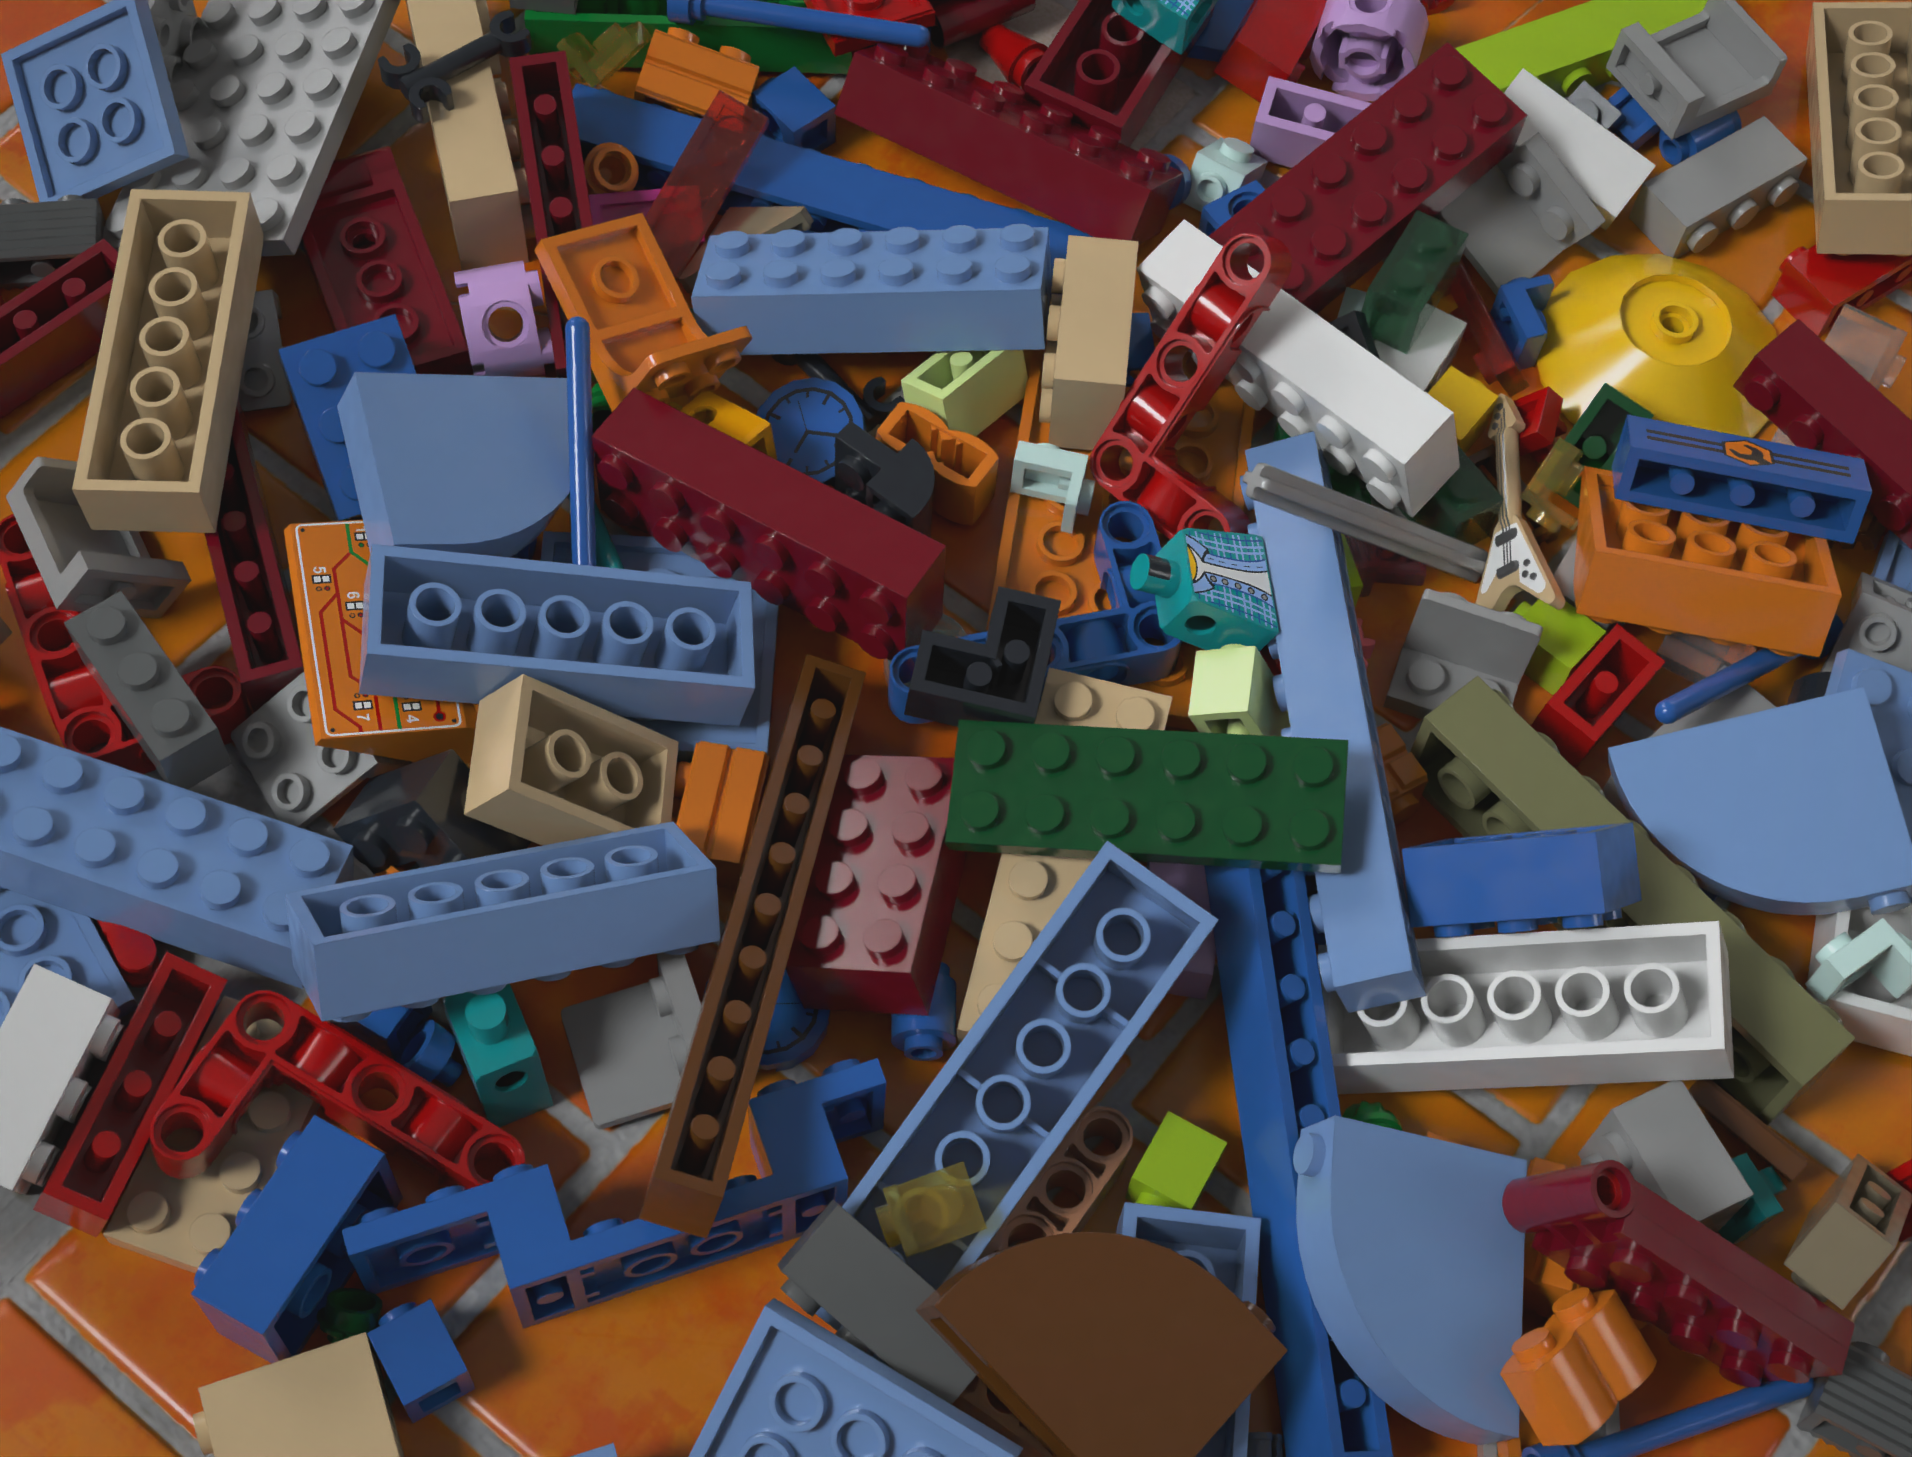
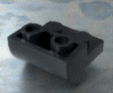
[834,421,935,538]

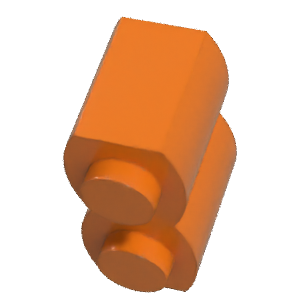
[876,402,999,525]
[1500,1287,1657,1446]

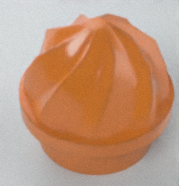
[584,142,639,194]

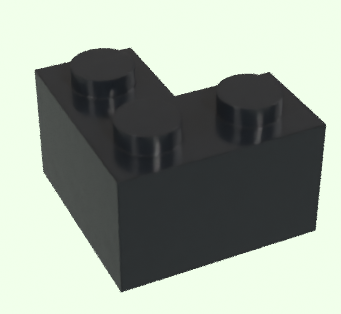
[904,586,1061,727]
[333,749,531,874]

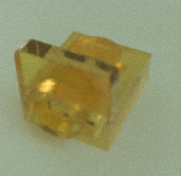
[557,21,653,88]
[1520,438,1586,533]
[875,1161,987,1258]

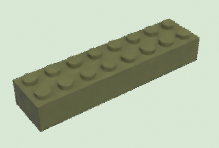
[1410,675,1856,1126]

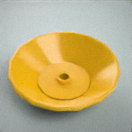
[1536,254,1777,438]

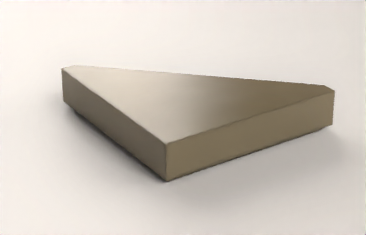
[678,206,814,293]

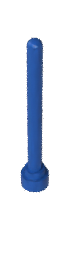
[667,0,930,48]
[565,316,597,566]
[1655,614,1843,724]
[1521,1378,1815,1457]

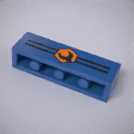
[1612,415,1872,544]

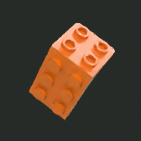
[534,213,753,412]

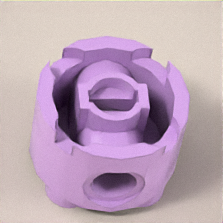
[1310,0,1429,101]
[454,260,555,377]

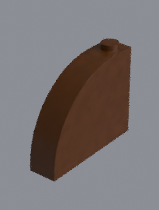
[915,1232,1288,1457]

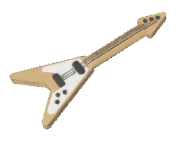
[1475,393,1565,612]

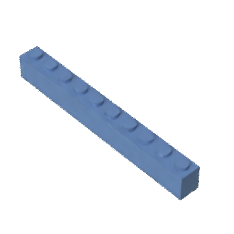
[1240,431,1426,1013]

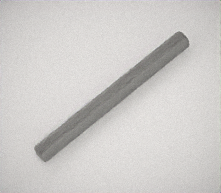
[1242,463,1488,582]

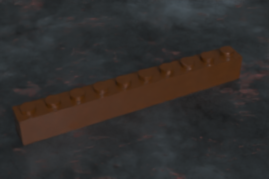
[638,654,866,1239]

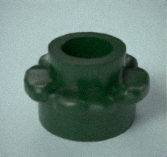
[316,1288,383,1343]

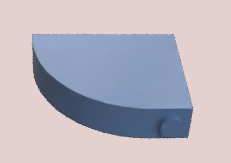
[337,372,570,557]
[1608,687,1912,915]
[1293,1115,1527,1445]

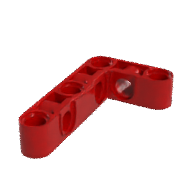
[1090,233,1292,540]
[0,514,252,774]
[150,990,525,1190]

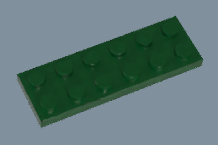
[945,720,1349,873]

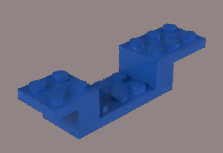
[342,1058,887,1328]

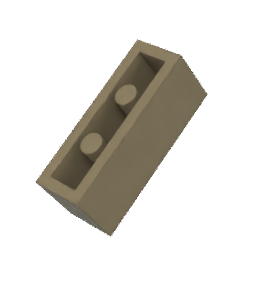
[1784,1153,1912,1310]

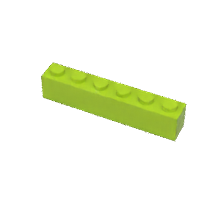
[1455,0,1708,98]

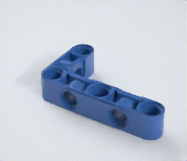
[888,501,1183,724]

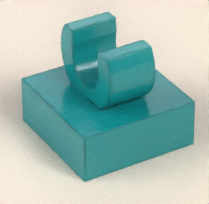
[1718,1153,1787,1244]

